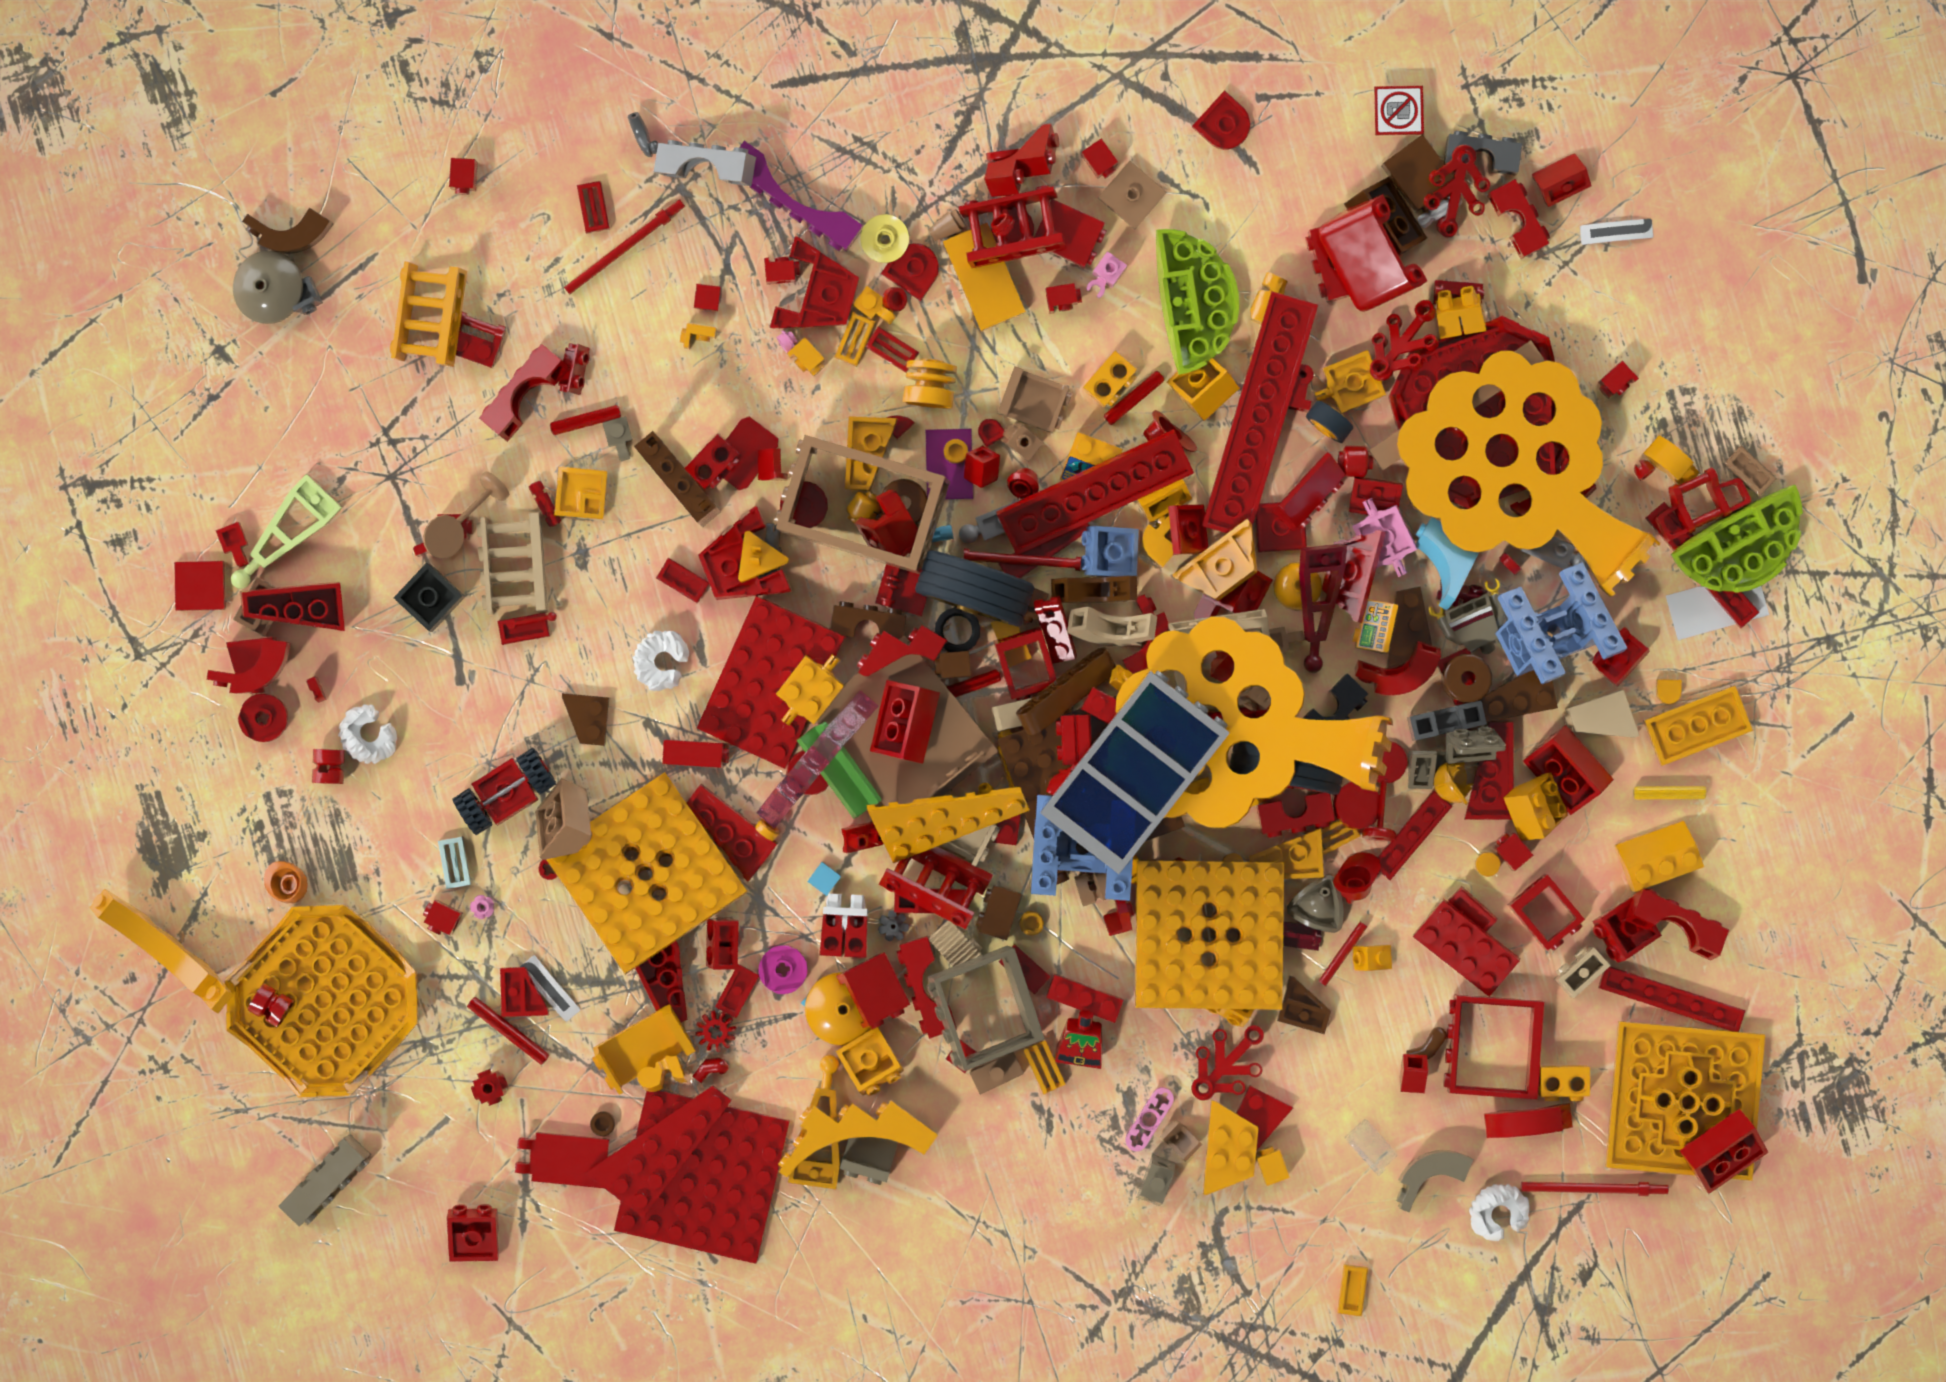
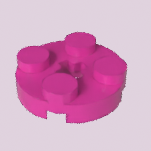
[758,945,808,994]

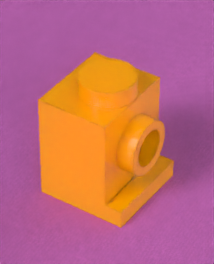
[787,337,825,376]

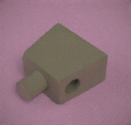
[1136,1154,1175,1206]

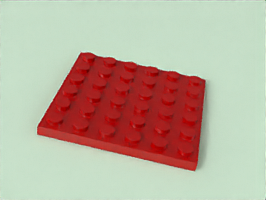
[614,1090,790,1264]

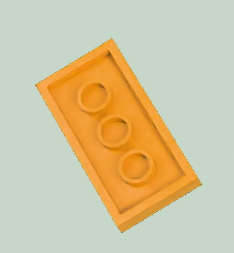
[1643,685,1753,766]

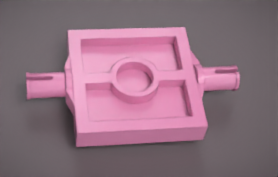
[1352,498,1418,577]

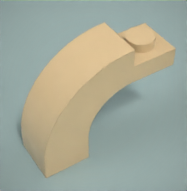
[1067,606,1157,647]

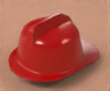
[1143,410,1197,452]
[1333,852,1381,904]

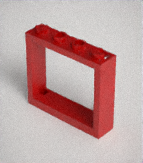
[1443,994,1544,1100]

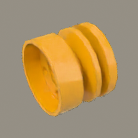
[903,359,957,409]

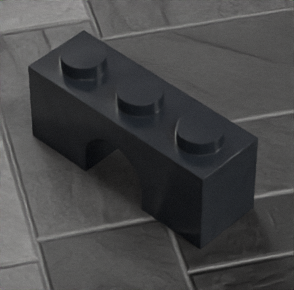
[1303,673,1368,720]

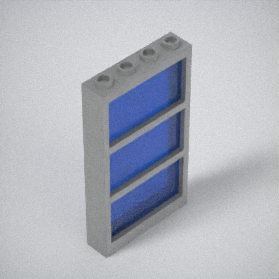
[1040,670,1230,874]

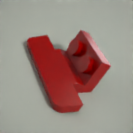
[855,490,930,557]
[1194,543,1273,619]

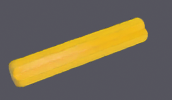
[1633,786,1706,800]

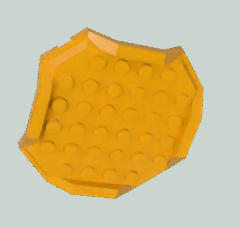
[225,905,418,1098]

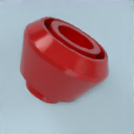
[1007,468,1039,499]

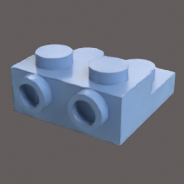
[1080,526,1139,577]

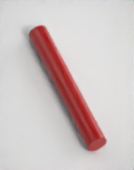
[1318,921,1368,986]

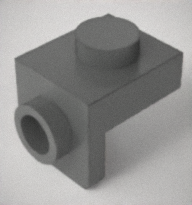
[292,276,323,315]

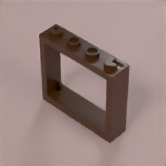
[634,431,721,527]

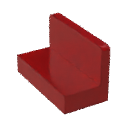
[1532,153,1592,207]

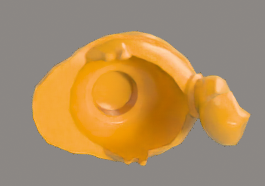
[1434,762,1473,805]

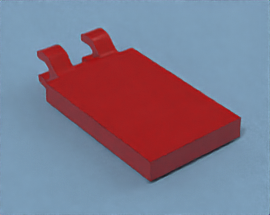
[514,1132,610,1188]

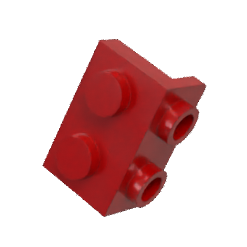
[1592,627,1650,687]

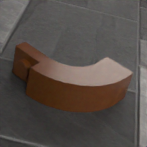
[242,207,333,254]
[1051,576,1137,603]

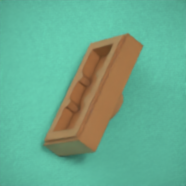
[1723,445,1777,497]

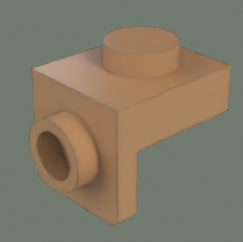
[1160,1120,1202,1162]

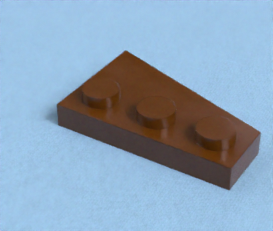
[1386,586,1432,668]

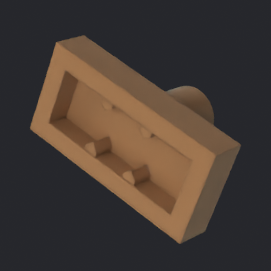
[969,1052,1024,1095]

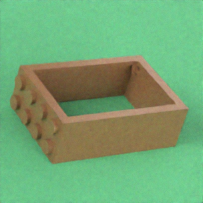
[774,435,950,574]

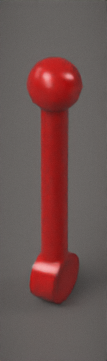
[506,612,557,629]

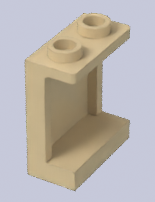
[942,793,1001,867]

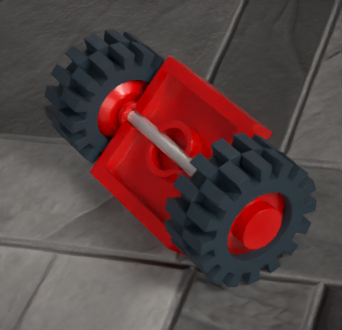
[452,747,556,835]

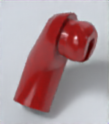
[692,1057,729,1083]

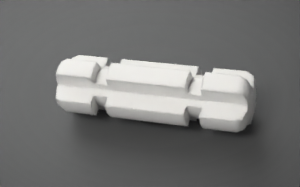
[1418,196,1463,228]

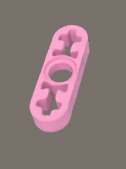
[1125,1087,1174,1151]

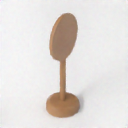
[423,471,510,559]

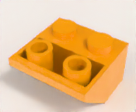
[1504,772,1568,841]

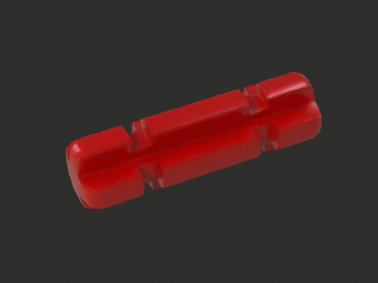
[529,481,561,527]

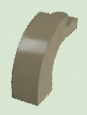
[1396,1150,1473,1212]

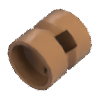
[1074,872,1107,907]

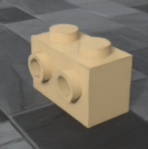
[1554,946,1611,998]

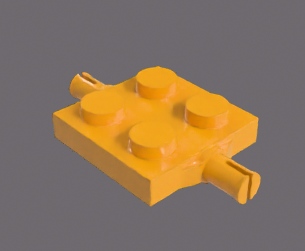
[1314,350,1386,414]
[776,654,845,726]

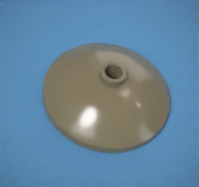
[233,251,303,324]

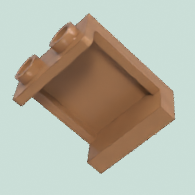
[998,366,1072,434]

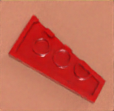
[1504,392,1556,475]
[1464,722,1514,820]
[686,784,778,882]

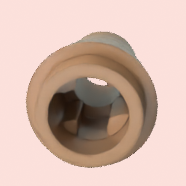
[928,209,966,241]

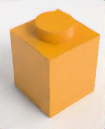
[1256,1146,1290,1186]

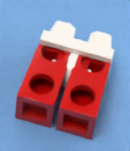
[819,893,868,958]

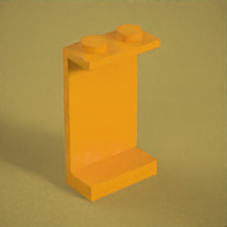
[592,1004,696,1095]

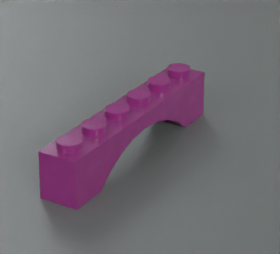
[739,140,863,252]

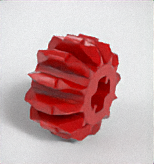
[695,1010,737,1052]

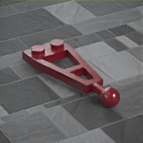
[1299,543,1347,673]

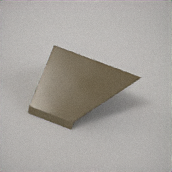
[1408,751,1447,789]

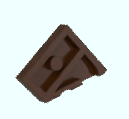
[562,693,609,746]
[1277,976,1331,1035]

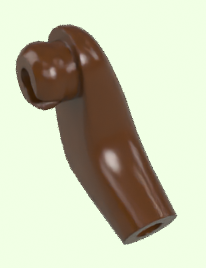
[1406,1027,1447,1059]

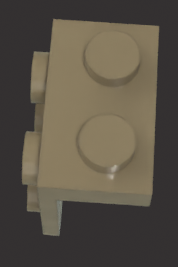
[1446,727,1506,764]
[840,1137,898,1185]

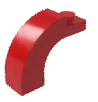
[1122,594,1169,674]
[206,639,291,694]
[1355,641,1441,695]
[1484,1103,1573,1138]

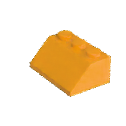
[1615,821,1704,892]

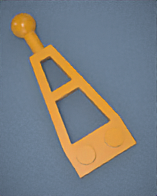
[788,1055,840,1190]

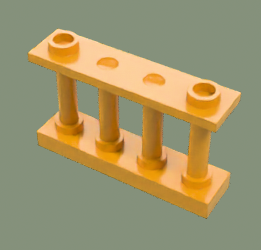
[390,261,467,367]

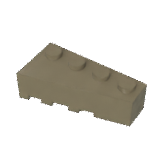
[278,1134,371,1226]

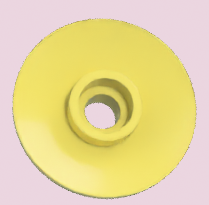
[860,214,909,263]

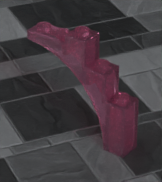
[756,690,879,829]

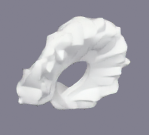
[632,630,689,691]
[338,704,397,764]
[1469,1184,1530,1241]

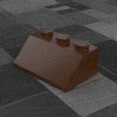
[1344,177,1427,256]

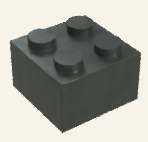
[393,562,466,632]

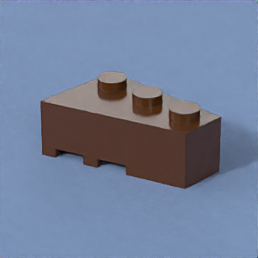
[1478,670,1558,722]

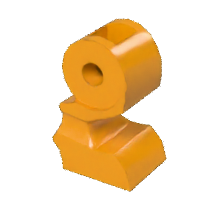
[637,1055,687,1092]

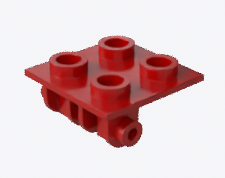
[875,564,927,617]

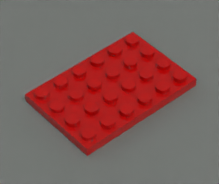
[697,596,845,769]

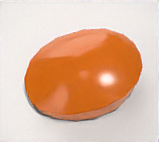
[263,861,308,904]

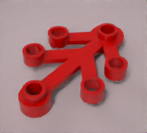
[1423,144,1490,238]
[1370,300,1439,381]
[1191,1025,1264,1101]

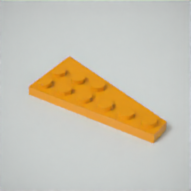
[866,787,1030,863]

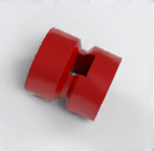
[312,749,345,784]
[248,983,294,1028]

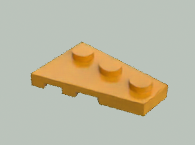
[845,416,898,491]

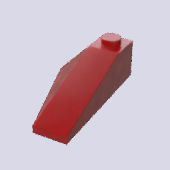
[635,941,688,1023]

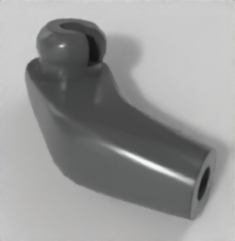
[628,112,658,157]

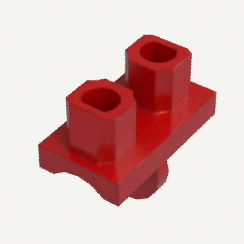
[841,821,884,853]

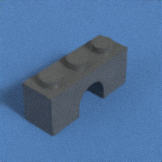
[1444,131,1522,175]
[1407,700,1487,741]

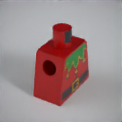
[1055,1010,1103,1069]

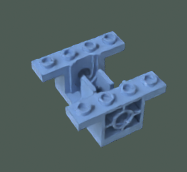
[1495,562,1627,684]
[1031,795,1136,901]

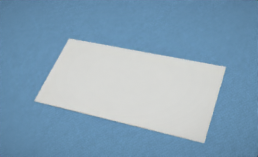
[1666,586,1769,640]

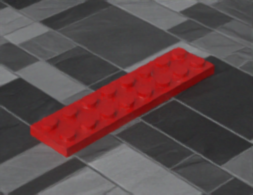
[996,429,1194,555]

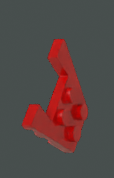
[770,236,859,329]
[698,506,792,600]

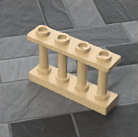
[476,512,548,615]

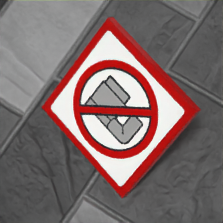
[1374,85,1424,136]

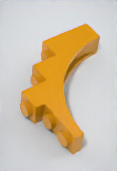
[778,1100,938,1177]

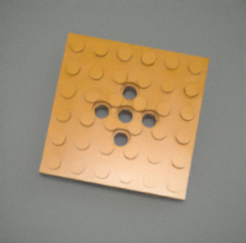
[546,772,747,975]
[1135,860,1284,1010]
[1605,1021,1765,1181]

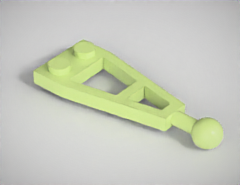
[231,474,342,589]

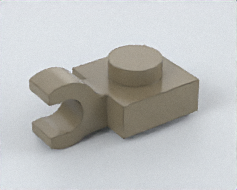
[602,416,633,462]

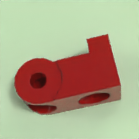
[1288,364,1314,413]

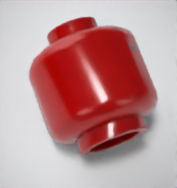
[1338,445,1373,478]

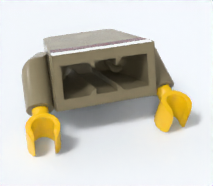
[1429,578,1506,654]

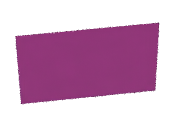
[925,428,973,500]

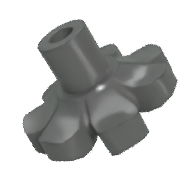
[878,910,909,941]

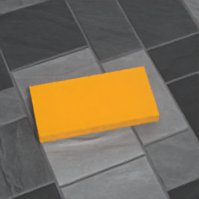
[943,222,1026,331]

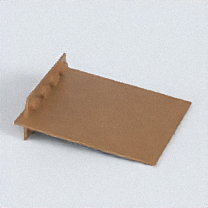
[817,636,998,806]

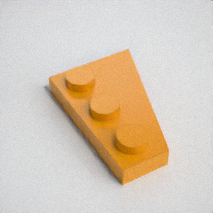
[1249,828,1324,879]

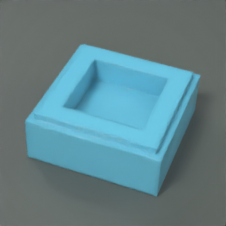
[807,862,841,896]

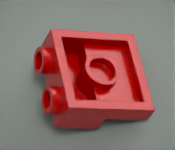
[1592,896,1662,963]
[447,1204,499,1262]

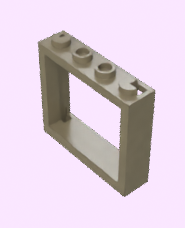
[927,945,1044,1071]

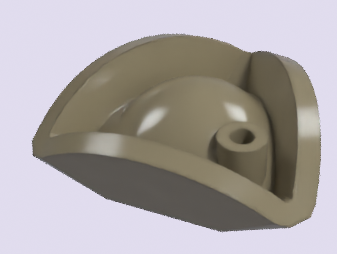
[1287,875,1344,933]

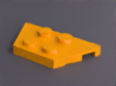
[1172,519,1257,601]
[1203,1100,1258,1195]

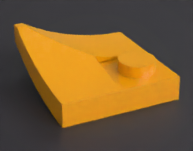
[554,466,607,519]

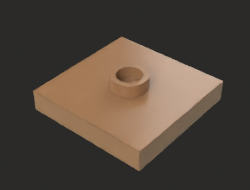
[1098,161,1167,230]

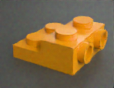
[836,1027,904,1096]

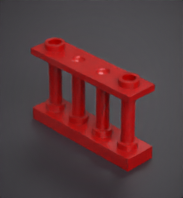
[958,185,1067,268]
[878,846,993,929]

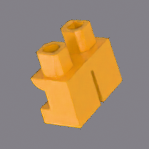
[1436,286,1486,339]

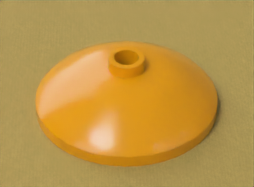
[805,972,871,1045]

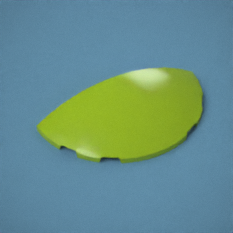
[1156,229,1239,375]
[1671,485,1803,592]

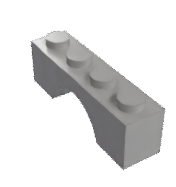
[653,140,756,186]

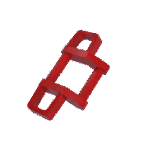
[1655,467,1751,542]

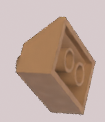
[535,778,592,860]

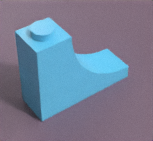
[1415,517,1479,610]

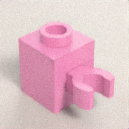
[1086,251,1127,298]

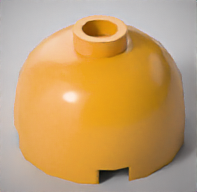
[1273,562,1322,611]

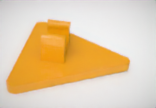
[738,531,789,582]

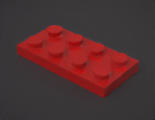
[1413,898,1521,997]

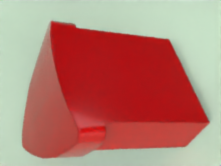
[758,448,787,481]

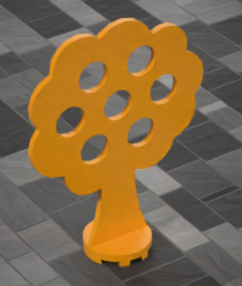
[1397,351,1661,597]
[1108,617,1393,828]

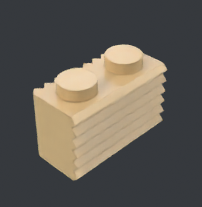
[928,921,983,967]

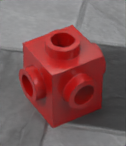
[471,1069,508,1106]

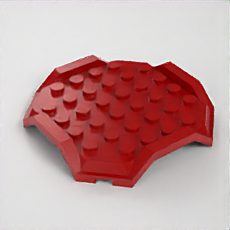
[1388,316,1569,509]

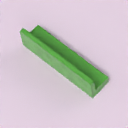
[797,722,882,819]

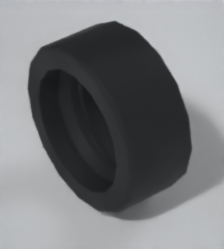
[934,607,981,652]

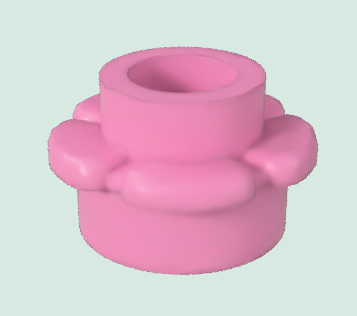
[776,330,798,353]
[470,895,494,919]

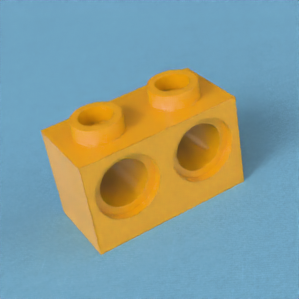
[1082,351,1137,408]
[1538,1065,1590,1101]

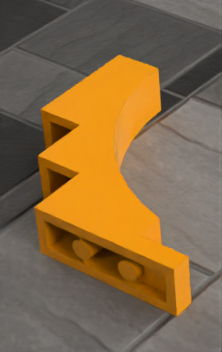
[89,889,233,1014]

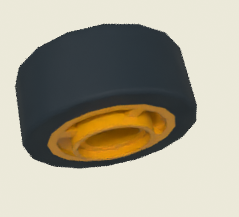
[1306,400,1353,443]

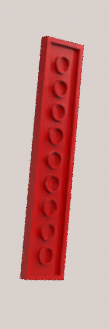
[1202,291,1318,533]

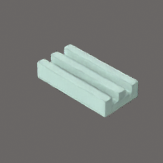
[438,837,471,889]

